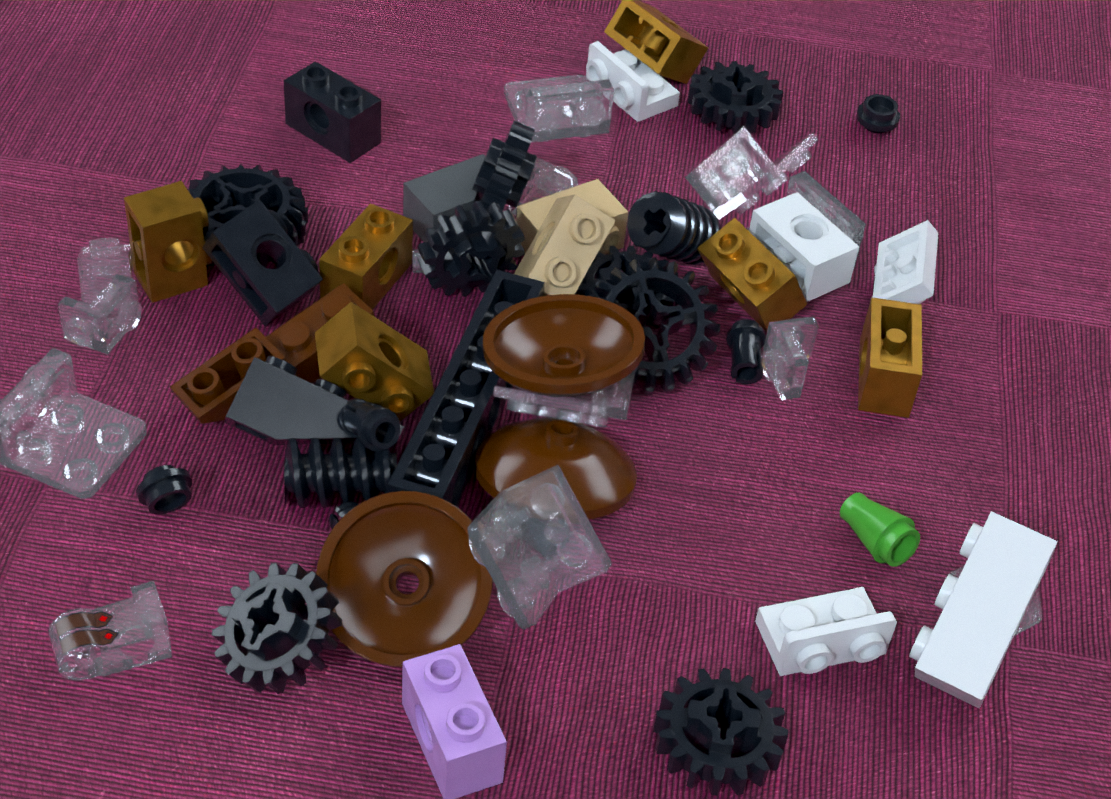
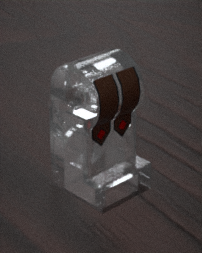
[48,580,172,681]

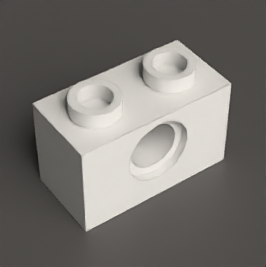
[749,192,859,302]

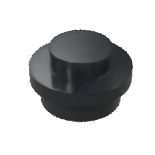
[856,94,900,133]
[136,465,192,515]

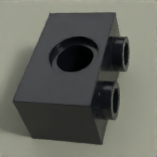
[283,61,381,163]
[202,200,323,327]

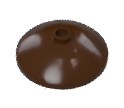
[483,294,645,397]
[474,418,637,521]
[316,491,493,668]

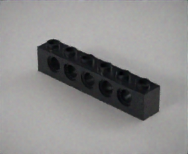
[387,270,545,507]

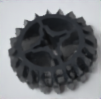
[187,163,308,267]
[595,257,720,395]

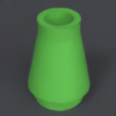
[840,492,920,567]

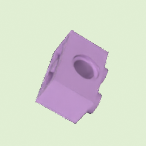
[402,644,507,799]

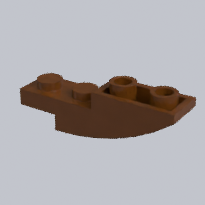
[170,283,375,424]

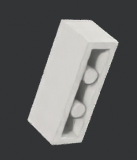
[909,511,1058,709]

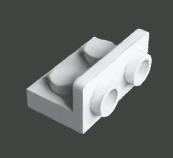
[586,41,680,122]
[872,220,938,304]
[755,587,897,676]

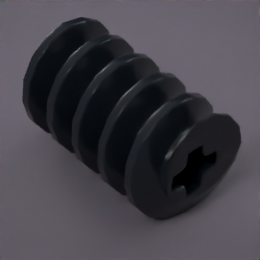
[627,191,721,265]
[284,438,397,508]

